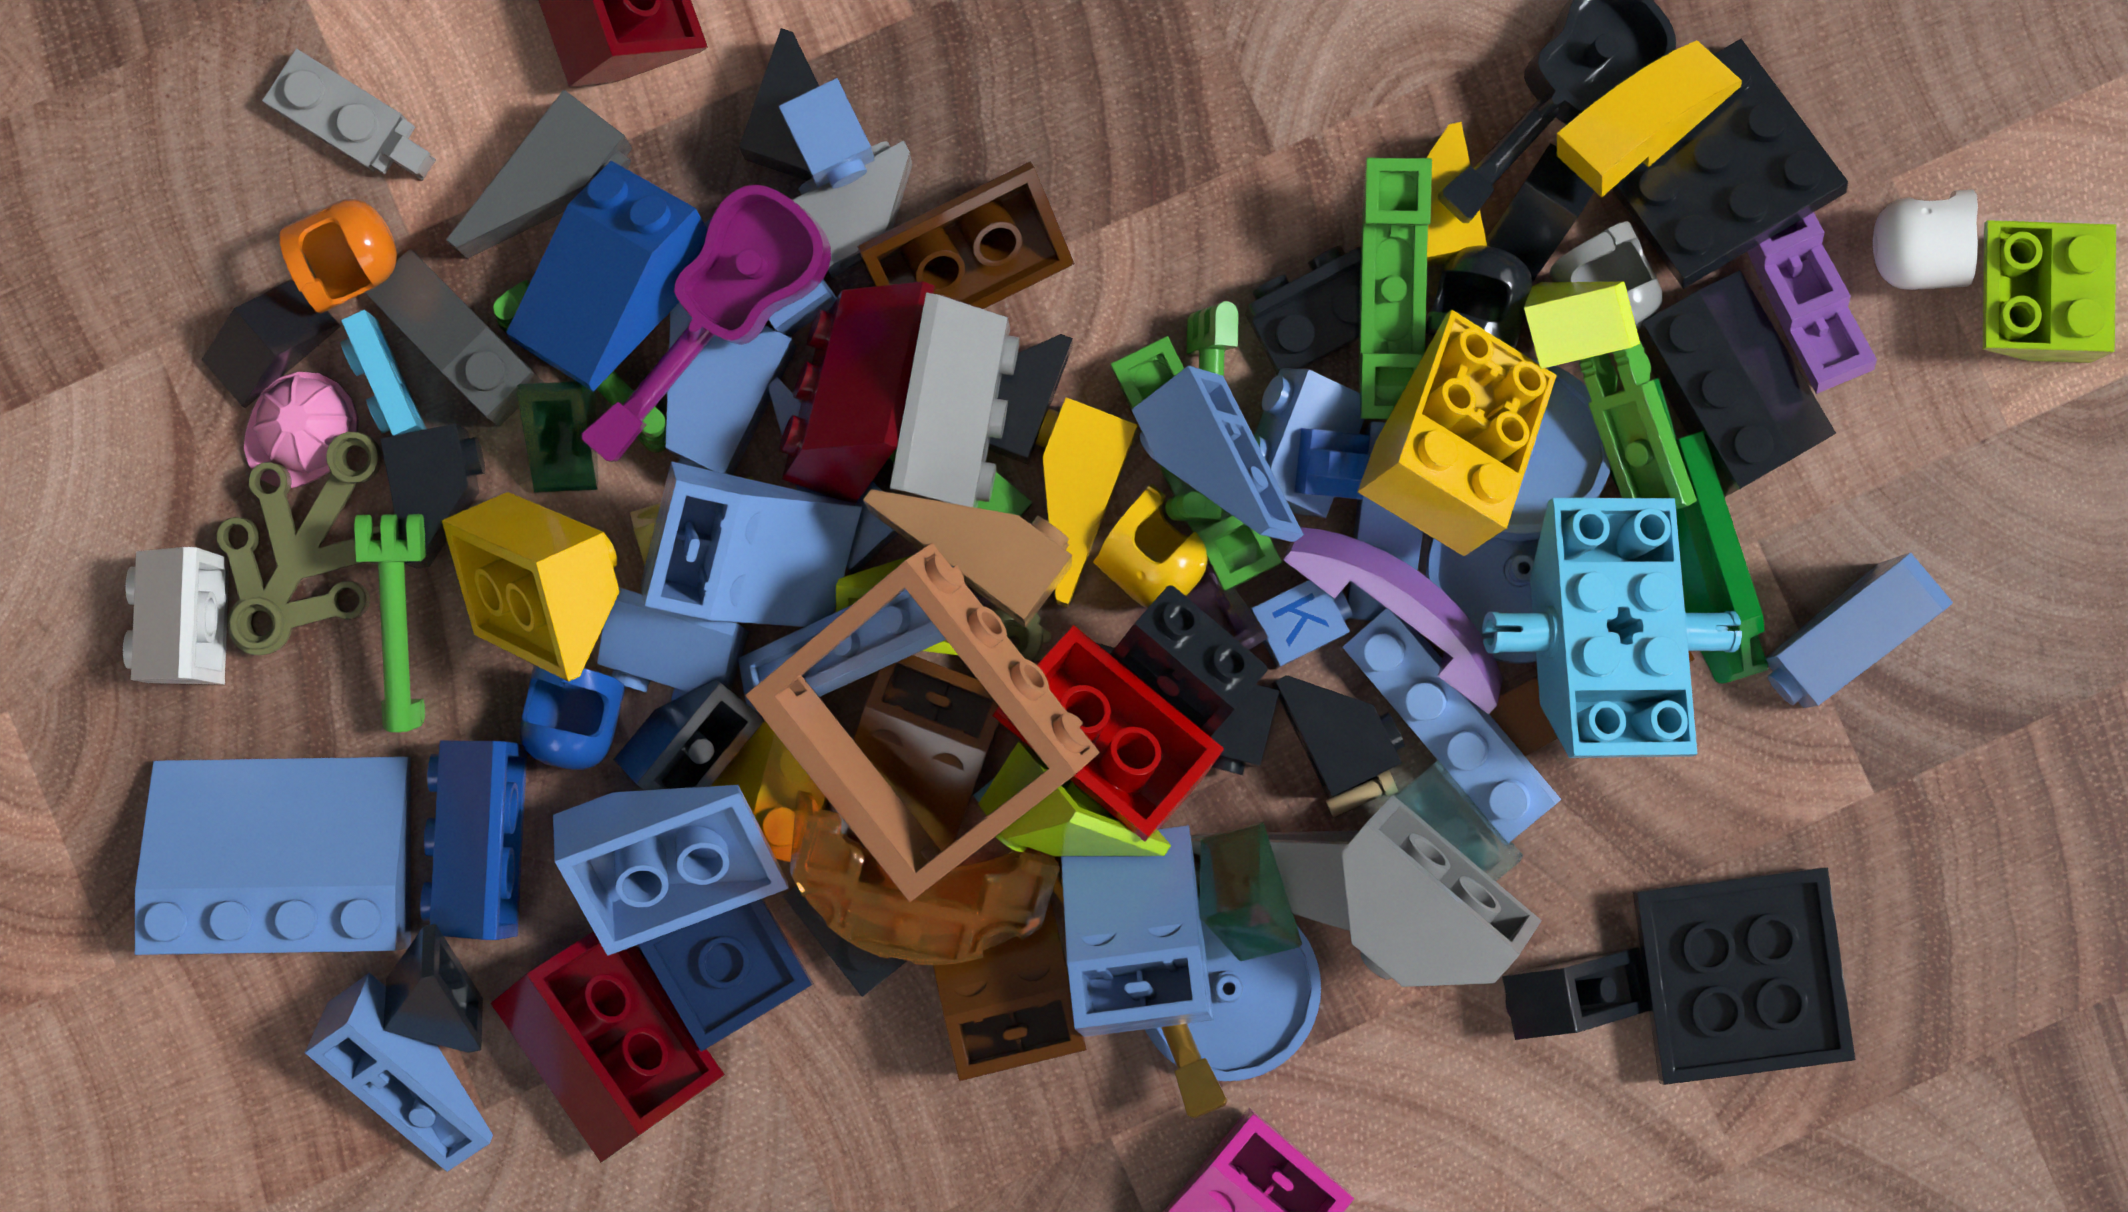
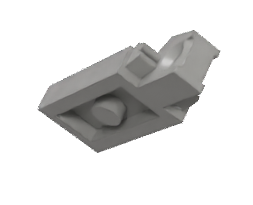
[262,48,436,181]

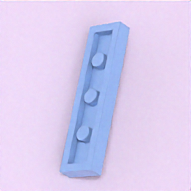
[738,589,946,713]
[1343,608,1561,844]

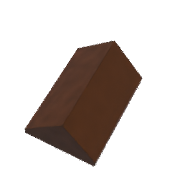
[857,161,1075,309]

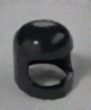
[1425,245,1532,349]

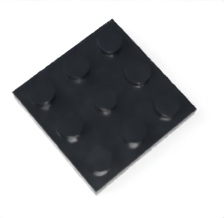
[1612,39,1848,289]
[1633,867,1856,1085]

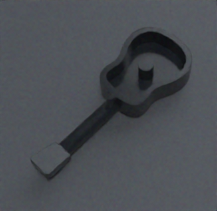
[1438,0,1676,223]

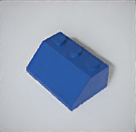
[420,740,527,940]

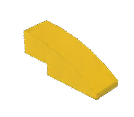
[1557,40,1742,197]

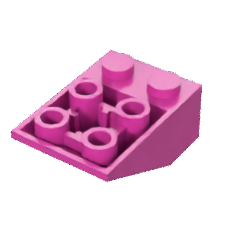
[1163,1108,1354,1212]

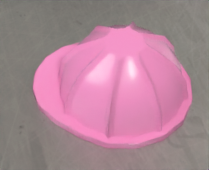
[244,372,358,489]

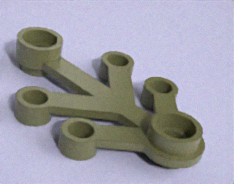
[217,432,400,655]

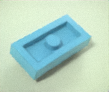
[340,309,427,436]

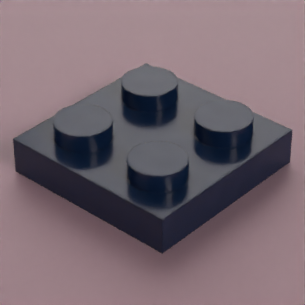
[638,898,814,1052]

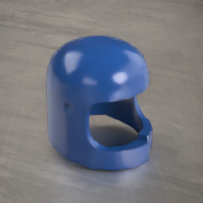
[519,665,625,770]

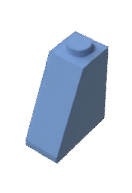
[666,302,797,475]
[1765,552,1953,708]

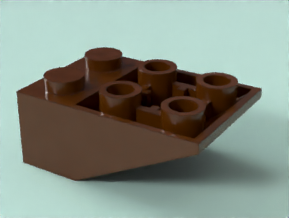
[823,655,1001,851]
[918,858,1087,1081]

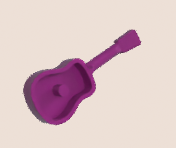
[582,185,831,462]

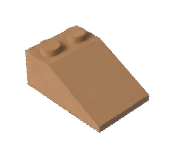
[863,489,1072,628]

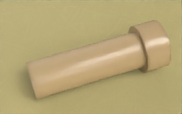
[1325,770,1398,818]

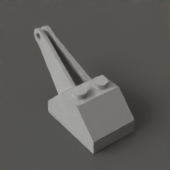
[1191,795,1542,987]

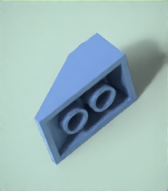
[553,785,789,956]

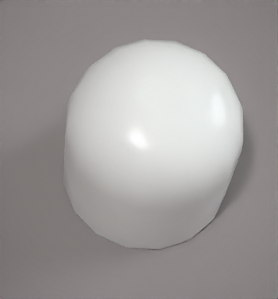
[1873,189,1978,290]

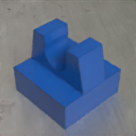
[1294,428,1371,500]

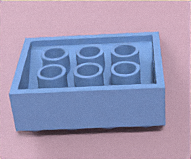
[135,757,411,955]

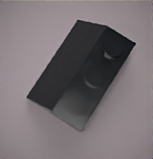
[1637,270,1836,497]

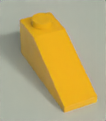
[1035,397,1137,608]

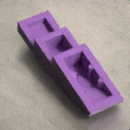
[1747,212,1877,394]

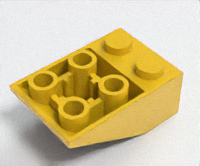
[1358,310,1557,556]

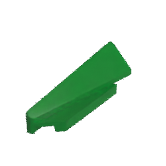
[1610,378,1769,684]

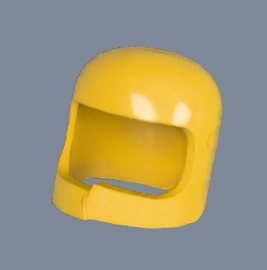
[1093,484,1208,608]

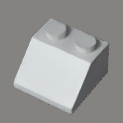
[123,547,229,685]

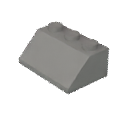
[890,293,1020,508]

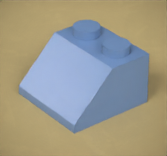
[597,587,749,701]

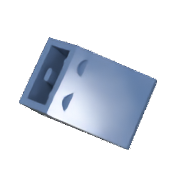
[640,462,862,627]
[1061,825,1214,1037]

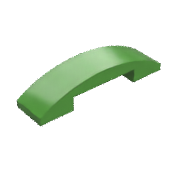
[1359,158,1432,419]
[1111,336,1282,592]

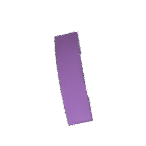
[1283,527,1503,714]

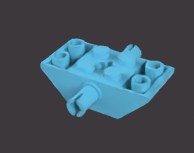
[1482,498,1742,758]

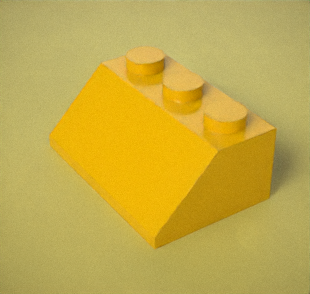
[441,492,620,682]

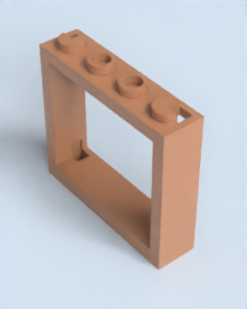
[745,543,1100,902]

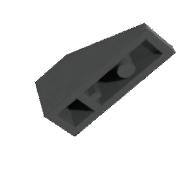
[446,90,632,259]
[365,249,544,427]

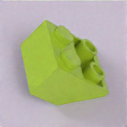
[1982,220,2116,363]

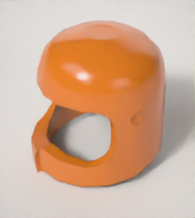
[279,199,397,314]

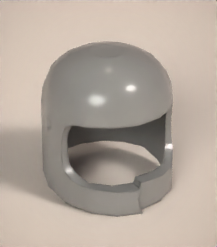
[1550,221,1662,331]

